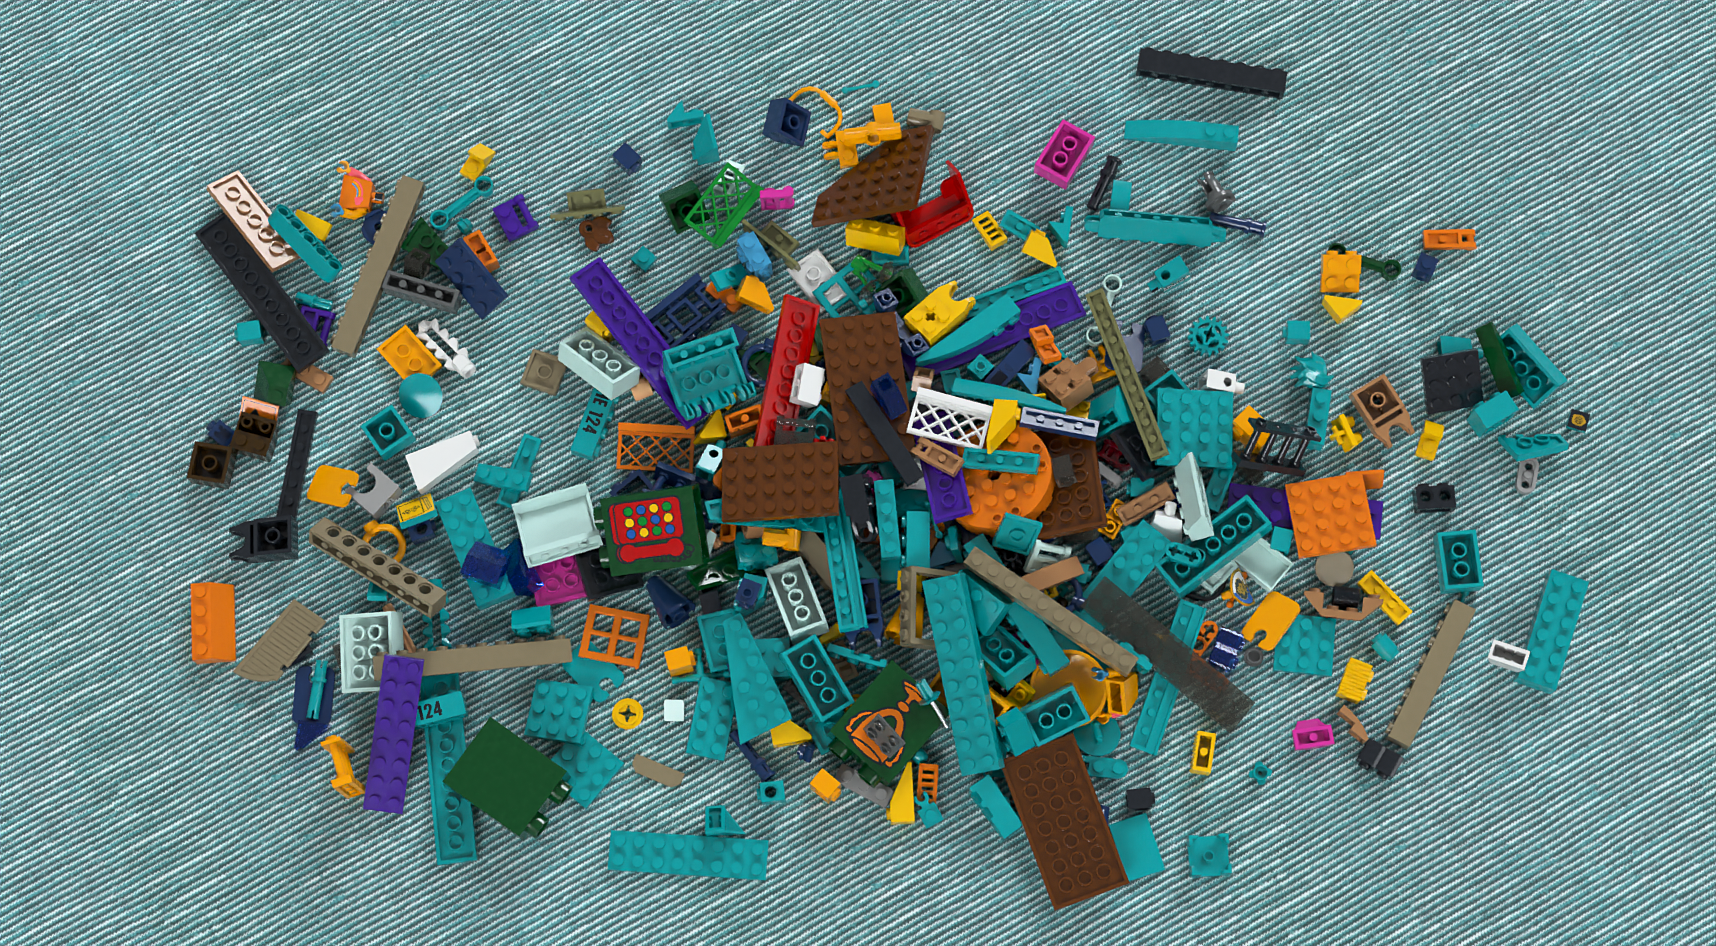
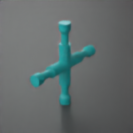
[672,648,730,687]

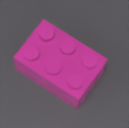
[1034,119,1095,190]

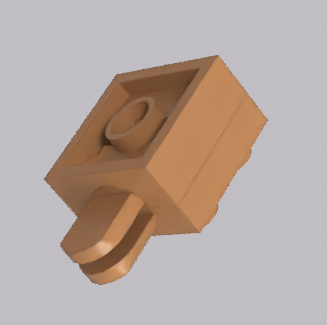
[1038,357,1098,413]

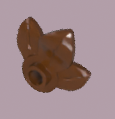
[579,216,614,252]

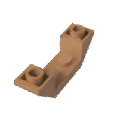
[1304,588,1383,621]

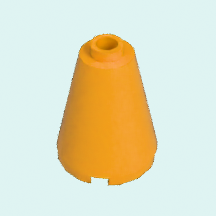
[884,592,924,648]

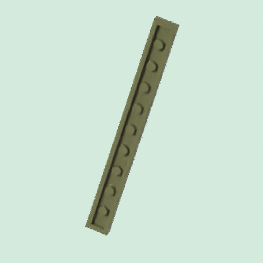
[1085,288,1169,462]

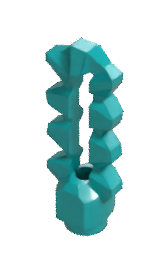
[422,579,452,651]

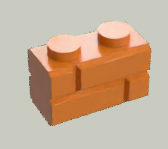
[724,404,761,439]

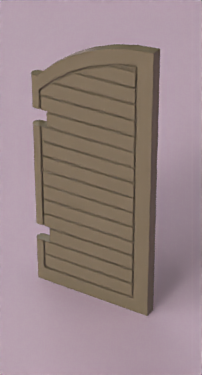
[233,599,326,682]

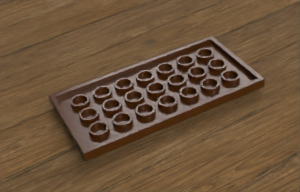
[819,311,916,467]
[1002,733,1130,911]

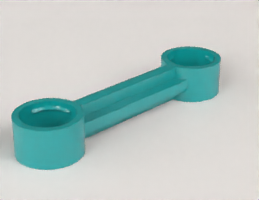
[430,176,494,231]

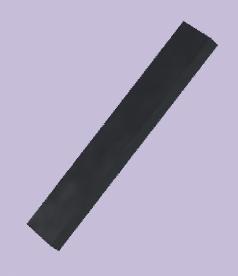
[845,381,924,487]
[276,409,318,520]

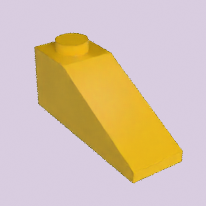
[986,399,1021,454]
[886,762,915,825]

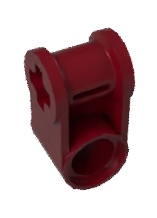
[1097,439,1131,472]

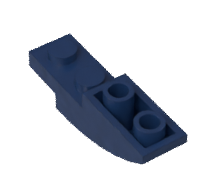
[983,339,1036,387]

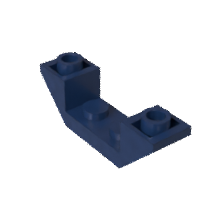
[872,288,929,357]

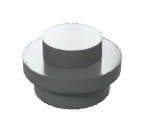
[1244,647,1263,667]

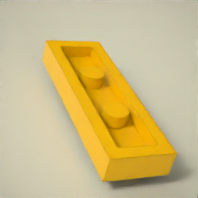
[1357,570,1413,626]

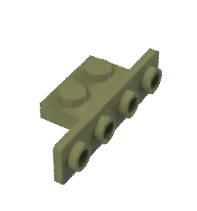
[550,188,625,221]
[741,219,801,272]

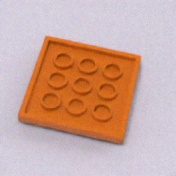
[1285,472,1377,559]

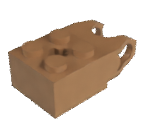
[1348,374,1415,449]

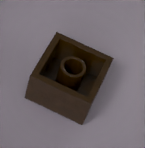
[186,441,237,489]

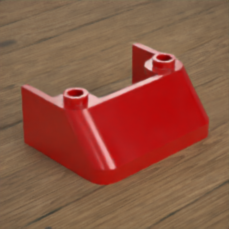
[890,160,974,248]

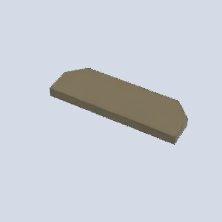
[632,753,685,788]

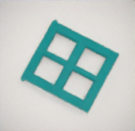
[812,262,881,318]

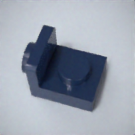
[205,419,235,446]

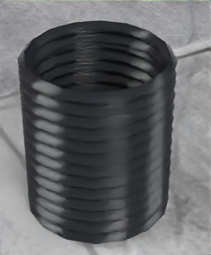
[1332,585,1360,608]

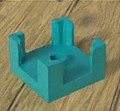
[1186,833,1232,878]

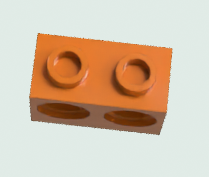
[463,229,500,273]

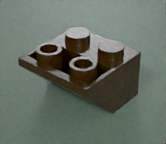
[229,411,279,462]

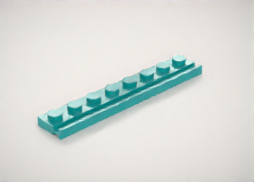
[821,490,868,633]
[1129,599,1207,756]

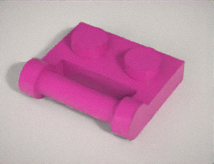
[760,186,795,210]

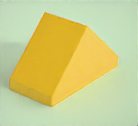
[1321,295,1362,324]
[692,409,727,445]

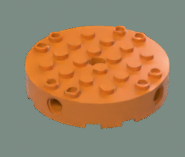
[954,422,1056,537]

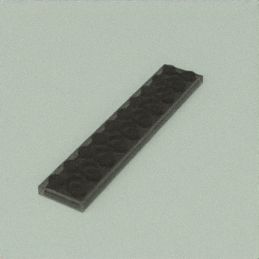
[1080,576,1255,733]

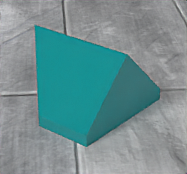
[705,805,746,837]

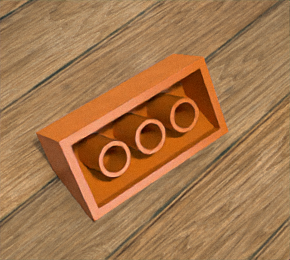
[191,582,236,664]

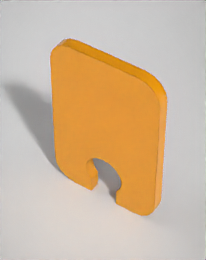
[307,465,359,508]
[1242,591,1301,651]

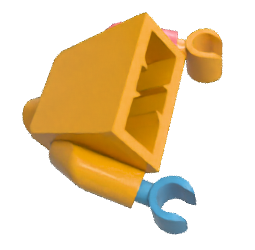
[1091,667,1139,724]

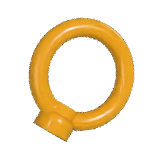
[362,520,406,563]

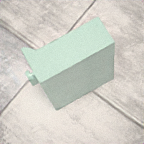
[1233,538,1294,593]

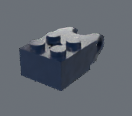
[845,578,885,651]

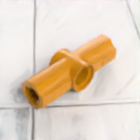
[844,122,902,146]

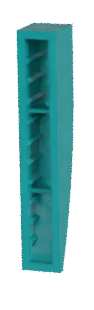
[1124,120,1239,151]
[916,293,1021,367]
[951,378,1066,415]

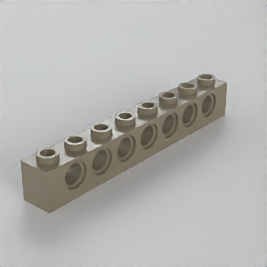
[309,517,447,619]

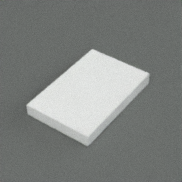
[787,248,847,314]

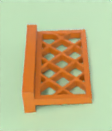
[616,422,696,473]

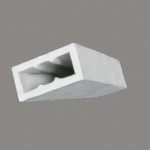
[405,431,480,494]

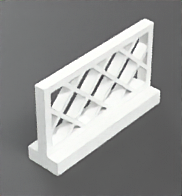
[907,387,993,449]

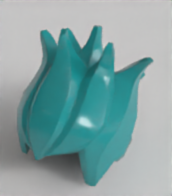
[1290,351,1334,389]

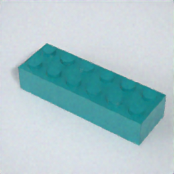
[435,487,516,611]
[1155,495,1272,599]
[1513,569,1589,694]

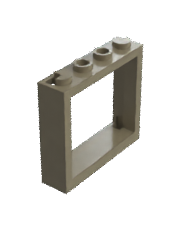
[899,566,958,651]

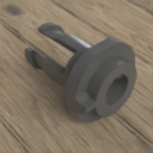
[1197,171,1236,213]

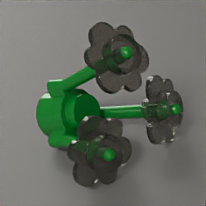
[851,254,894,295]

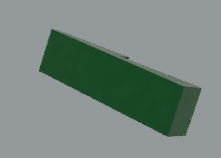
[1475,321,1525,398]

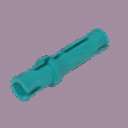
[306,660,329,720]

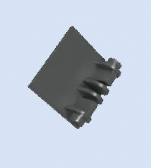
[863,713,905,758]

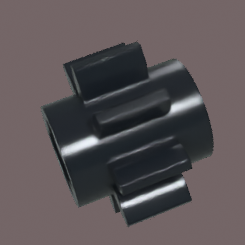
[1000,550,1025,571]

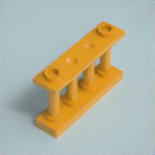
[320,735,366,799]

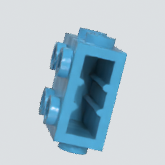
[736,231,773,282]

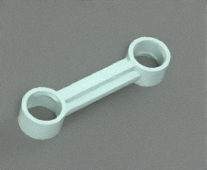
[1086,274,1122,347]

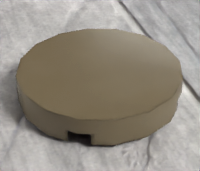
[1315,552,1354,587]

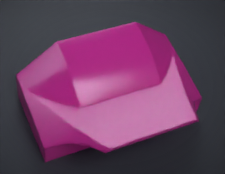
[1292,719,1335,751]

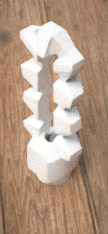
[415,318,476,379]

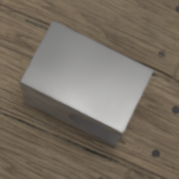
[345,463,403,521]

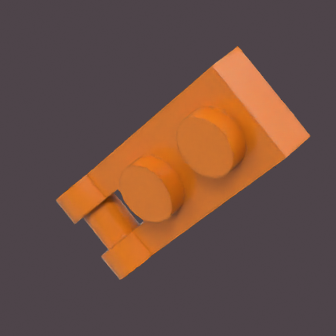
[1422,229,1477,250]

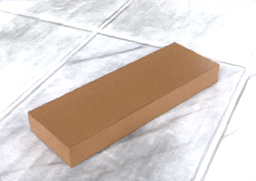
[1115,481,1176,526]

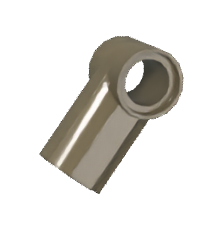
[907,108,946,134]

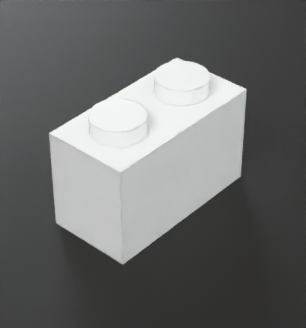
[789,363,825,408]

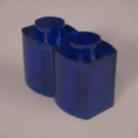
[1207,626,1246,672]

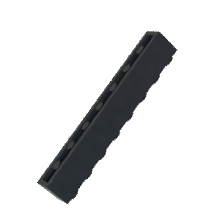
[1136,47,1288,99]

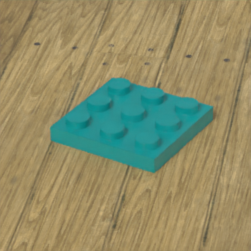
[1272,615,1336,677]
[524,679,594,745]
[551,731,625,810]

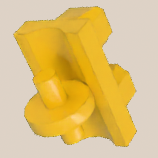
[1329,414,1363,453]

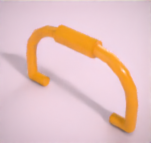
[789,86,843,139]

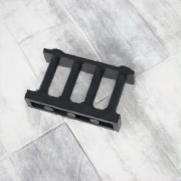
[1231,417,1322,477]

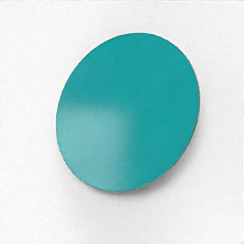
[399,373,443,418]
[1074,716,1121,756]

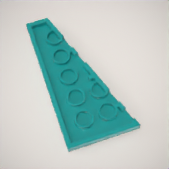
[723,612,793,745]

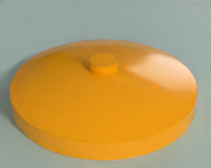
[1030,650,1107,728]

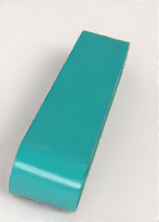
[268,204,343,283]

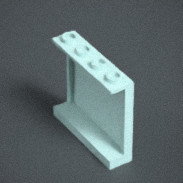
[511,483,603,568]

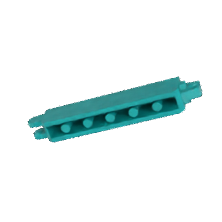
[1084,208,1226,248]

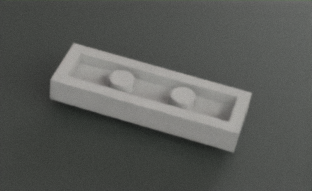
[835,763,895,809]

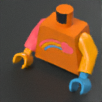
[330,160,385,220]

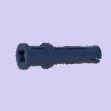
[1210,212,1267,238]
[729,729,776,783]

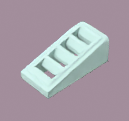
[713,160,745,200]

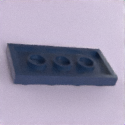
[435,237,509,320]

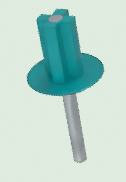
[915,678,949,729]

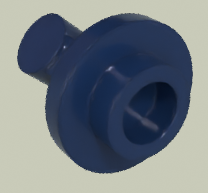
[797,741,815,763]

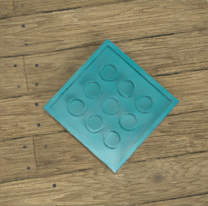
[1155,388,1233,469]

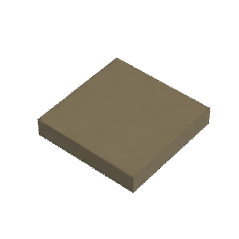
[520,349,567,396]

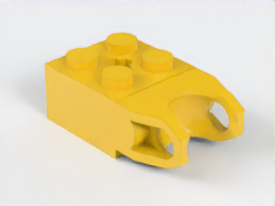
[904,280,976,349]

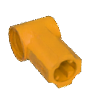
[762,528,801,551]

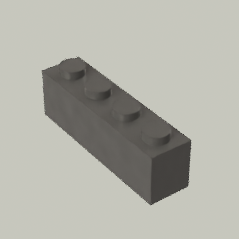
[382,270,463,315]

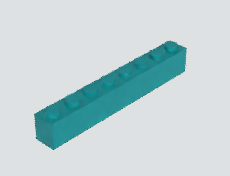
[962,533,1070,677]

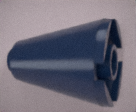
[646,575,696,629]

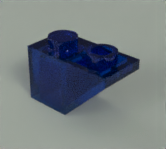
[870,372,908,420]

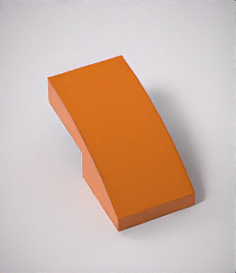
[1029,324,1062,365]

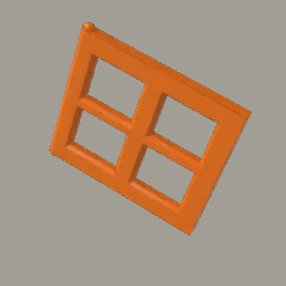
[578,604,650,669]

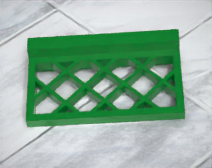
[683,162,764,250]

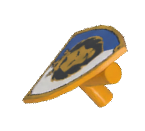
[1221,568,1255,606]

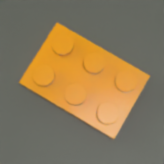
[376,324,443,380]

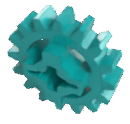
[1187,316,1229,358]

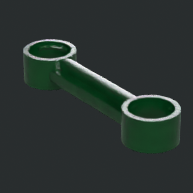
[1327,243,1401,281]

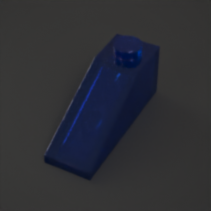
[504,538,544,596]

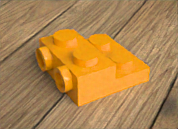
[1320,250,1361,293]

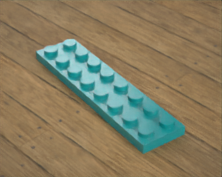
[1051,520,1171,653]
[607,830,769,881]

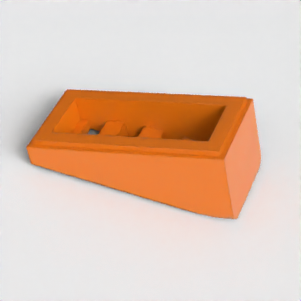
[917,763,939,804]

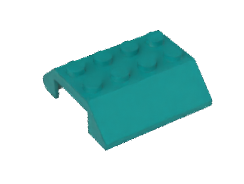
[663,327,756,421]

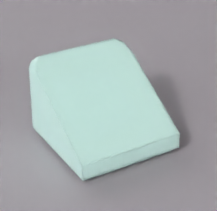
[664,699,685,721]

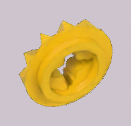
[612,698,644,730]

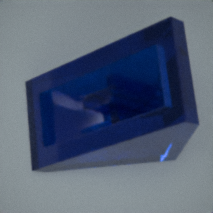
[294,720,332,751]

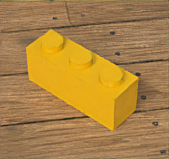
[845,219,905,256]

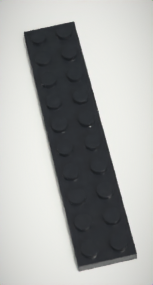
[194,212,330,374]

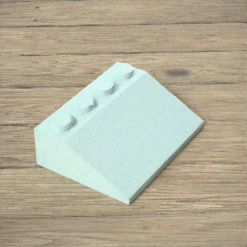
[339,611,404,693]

